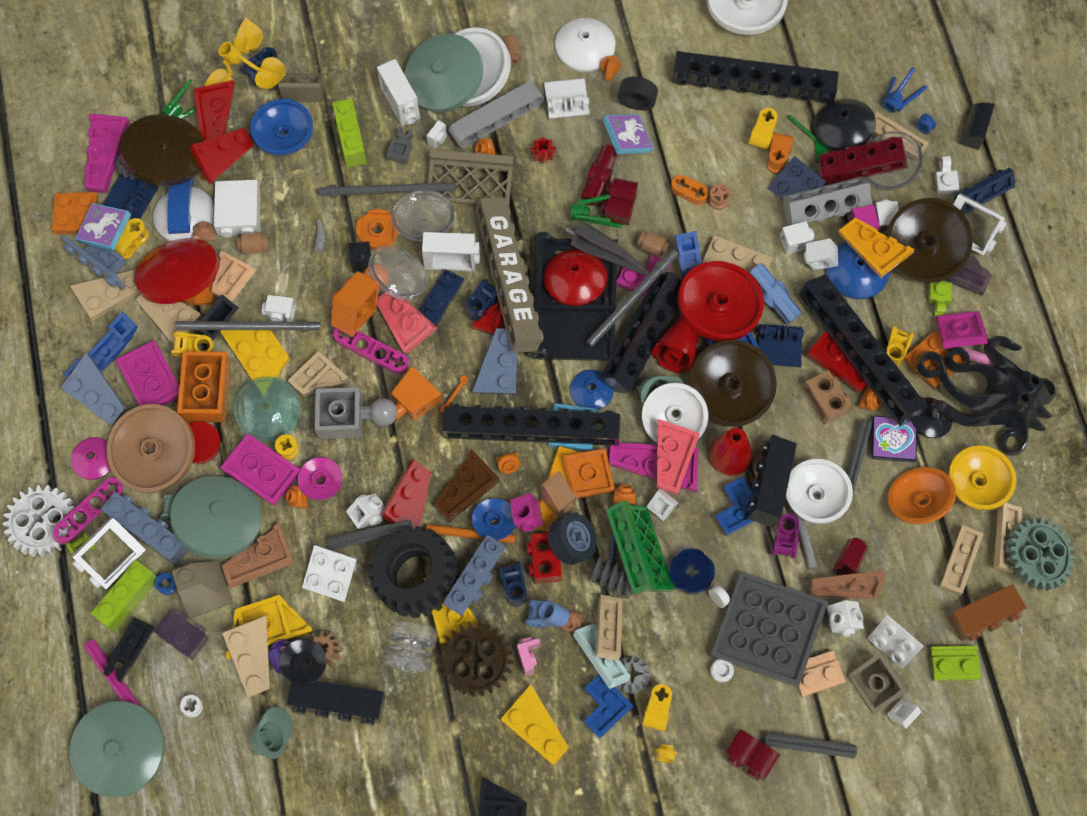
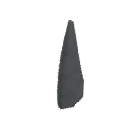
[565,222,650,276]

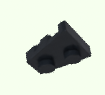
[478,777,527,816]

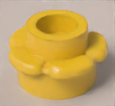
[655,744,678,763]

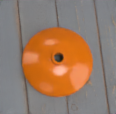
[888,467,956,525]

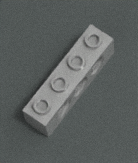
[783,177,872,225]

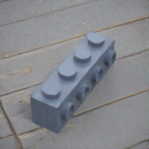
[101,492,189,567]

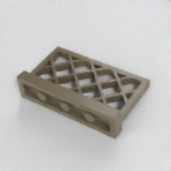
[426,149,514,206]

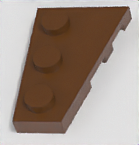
[434,449,500,523]

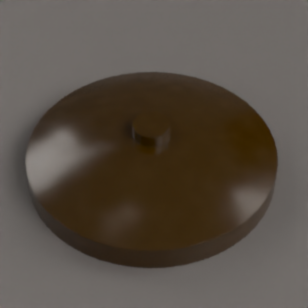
[120,114,204,186]
[886,198,973,284]
[689,340,777,427]

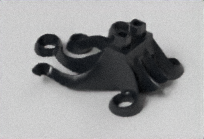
[916,336,1056,456]

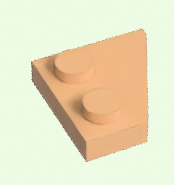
[211,251,255,302]

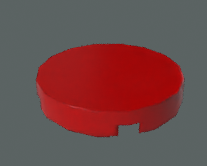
[189,421,221,465]

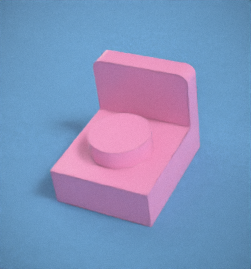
[517,637,540,676]

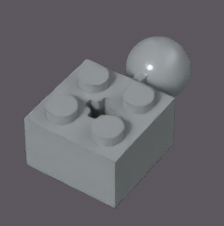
[315,387,397,439]

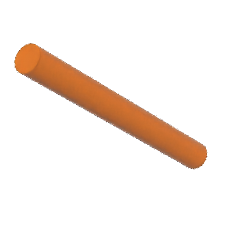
[426,524,516,544]

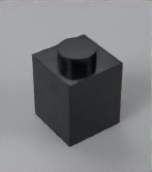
[348,241,373,273]

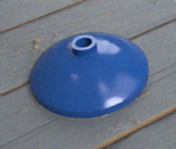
[251,99,313,156]
[826,242,890,300]

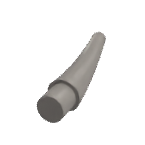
[314,219,326,252]

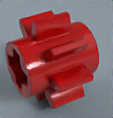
[530,136,556,164]

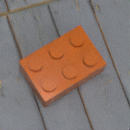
[177,351,231,422]

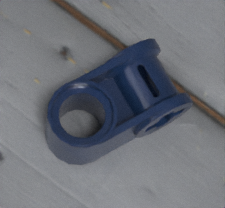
[240,47,279,86]
[466,279,498,321]
[498,560,527,607]

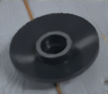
[911,397,952,439]
[279,639,327,685]

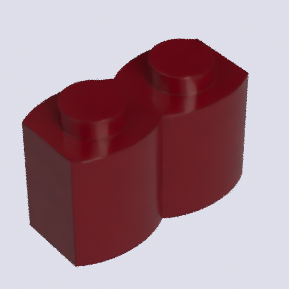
[602,178,638,226]
[832,537,868,576]
[724,729,780,781]

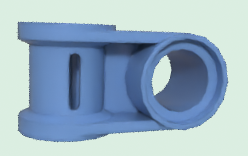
[525,600,569,628]

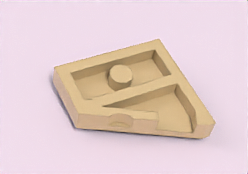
[288,351,349,397]

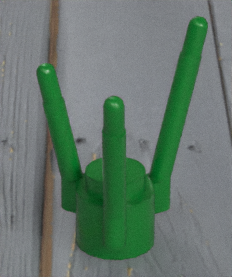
[161,79,197,119]
[571,195,622,228]

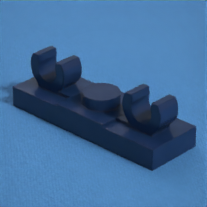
[954,167,1015,214]
[420,269,464,327]

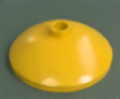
[948,446,1016,511]

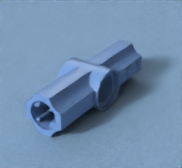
[749,263,803,324]

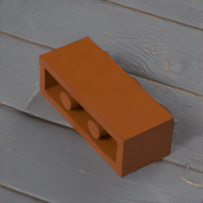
[948,584,1027,642]

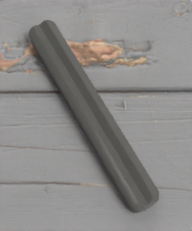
[846,419,872,498]
[327,520,413,550]
[764,733,857,758]

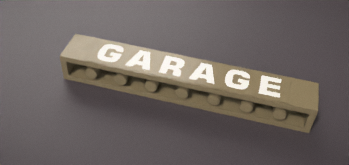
[476,197,543,353]

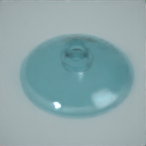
[234,377,300,442]

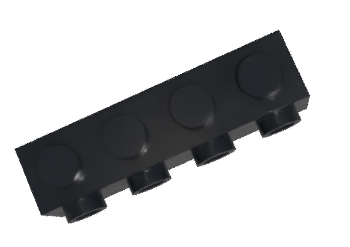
[747,434,797,528]
[286,681,386,726]

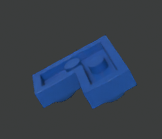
[715,477,755,536]
[584,674,633,739]

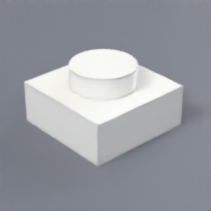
[427,120,447,149]
[647,489,678,521]
[887,698,921,729]

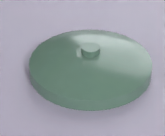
[405,34,484,113]
[170,476,262,559]
[70,701,165,797]

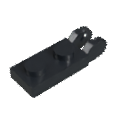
[103,617,155,683]

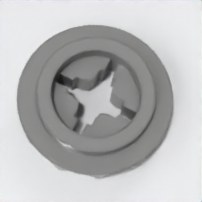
[618,656,650,693]

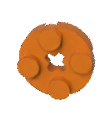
[356,209,399,251]

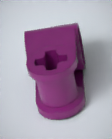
[772,513,799,559]

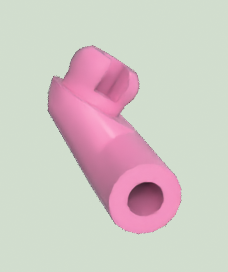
[962,348,993,366]

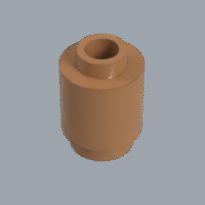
[501,34,522,66]
[637,231,670,258]
[237,232,269,254]

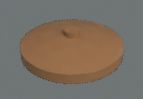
[107,404,195,493]

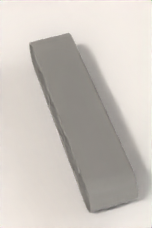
[448,81,544,148]

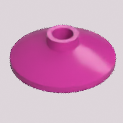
[71,437,111,480]
[298,457,343,500]

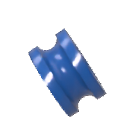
[915,113,936,134]
[155,573,177,595]

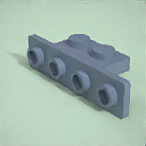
[61,235,127,291]
[443,535,505,615]

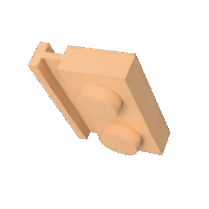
[798,650,846,698]

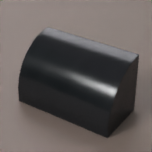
[959,102,995,150]
[191,294,239,341]

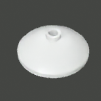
[555,18,615,72]
[153,187,215,242]
[642,383,708,443]
[786,459,853,524]

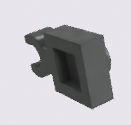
[386,126,413,164]

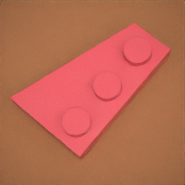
[377,288,438,353]
[657,419,700,495]

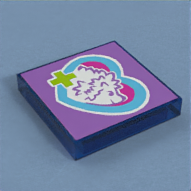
[871,415,917,463]

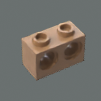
[803,370,851,425]

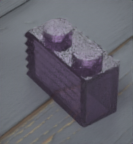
[153,609,209,661]

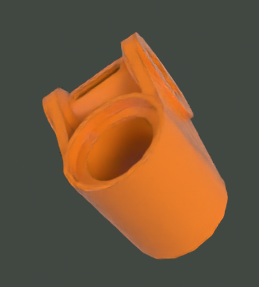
[767,132,794,174]

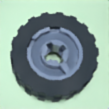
[548,512,597,565]

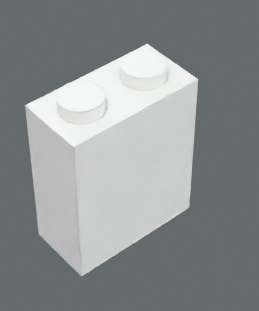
[214,180,260,238]

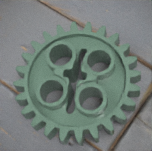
[1005,517,1076,591]

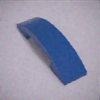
[167,177,195,234]
[675,231,702,281]
[64,311,138,378]

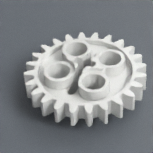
[3,485,78,557]

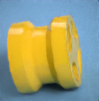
[275,434,299,461]

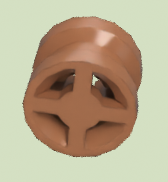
[708,184,731,210]

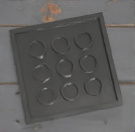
[711,572,828,688]

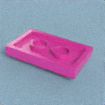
[116,340,180,406]
[220,434,300,506]

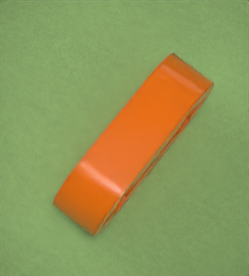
[671,175,709,205]

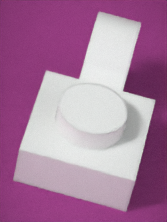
[935,156,960,194]

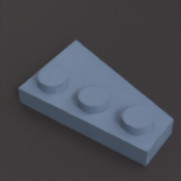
[472,329,517,395]
[61,352,127,426]

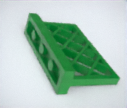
[606,501,675,595]

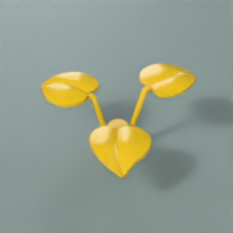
[205,18,286,89]

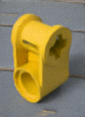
[748,108,778,150]
[114,218,149,260]
[885,325,914,367]
[170,332,213,358]
[642,684,672,732]

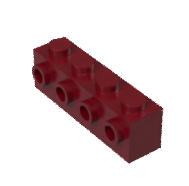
[819,137,908,186]

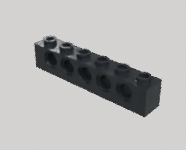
[600,272,682,393]

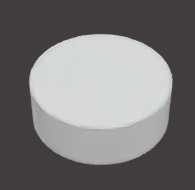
[708,585,730,608]
[710,659,734,683]

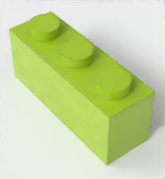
[332,98,367,168]
[90,560,157,633]

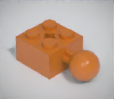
[330,263,391,337]

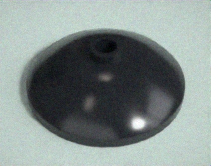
[813,99,876,151]

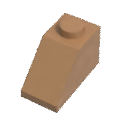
[541,471,576,518]

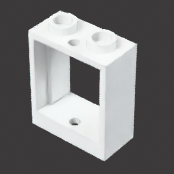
[377,59,420,127]
[953,193,1007,256]
[422,232,480,271]
[71,517,145,589]

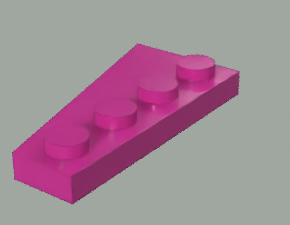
[609,443,699,493]

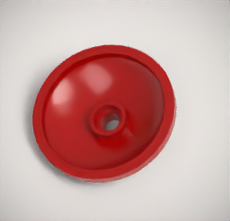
[543,250,607,306]

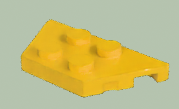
[220,330,290,398]
[226,595,313,660]

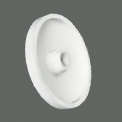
[707,0,788,35]
[455,28,511,107]

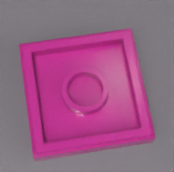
[936,311,987,349]

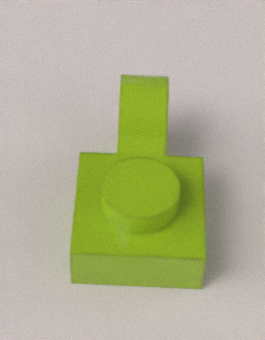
[928,281,952,317]

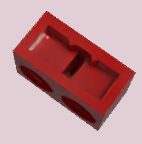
[527,533,562,584]

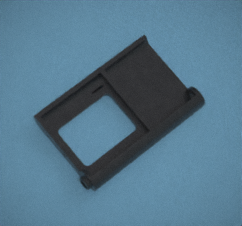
[528,232,618,361]

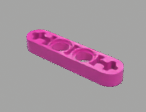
[333,328,409,375]
[52,478,123,545]

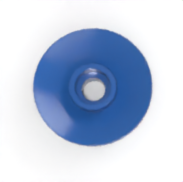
[570,370,613,410]
[472,498,516,540]

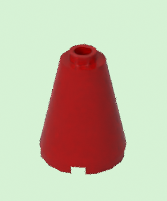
[652,316,699,373]
[709,428,753,476]

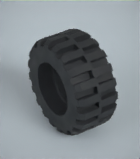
[368,526,460,618]

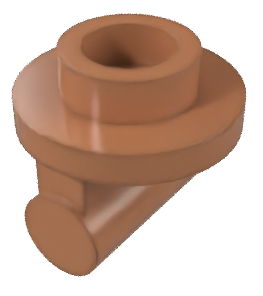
[192,221,215,241]
[561,610,584,632]

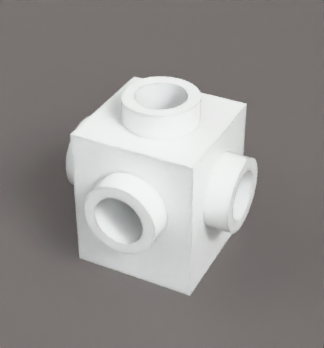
[346,493,384,529]
[827,600,864,637]

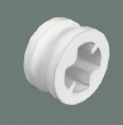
[180,695,203,718]

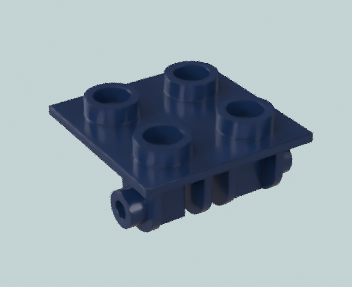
[768,156,826,201]
[102,174,159,219]
[758,324,804,368]

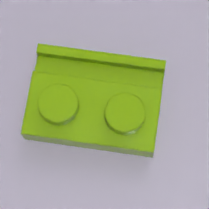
[930,646,981,681]

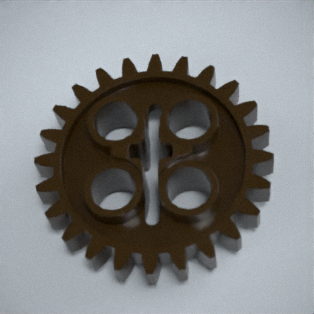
[439,621,514,697]

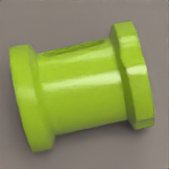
[66,531,96,554]

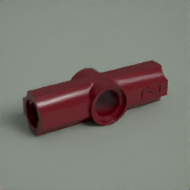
[580,144,619,206]

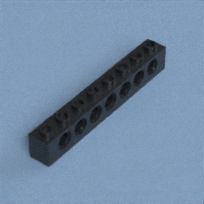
[672,51,839,104]
[799,274,928,427]
[442,404,621,446]

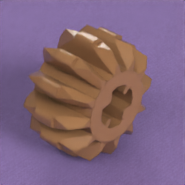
[311,630,343,670]

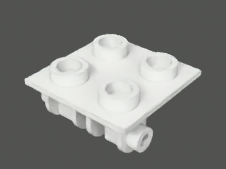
[544,78,590,119]
[302,545,358,602]
[867,615,924,669]

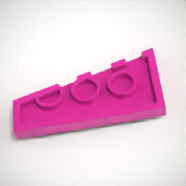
[85,114,130,193]

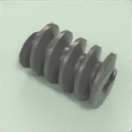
[592,555,633,599]

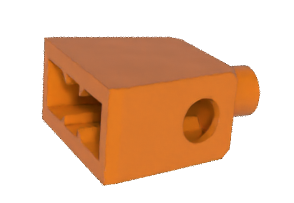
[391,366,443,421]

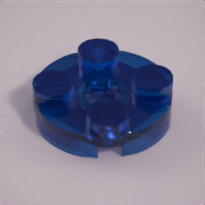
[669,549,715,595]

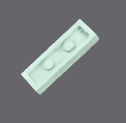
[573,623,630,689]

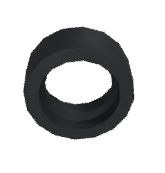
[617,76,658,111]

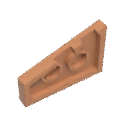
[222,522,294,589]
[809,570,885,599]

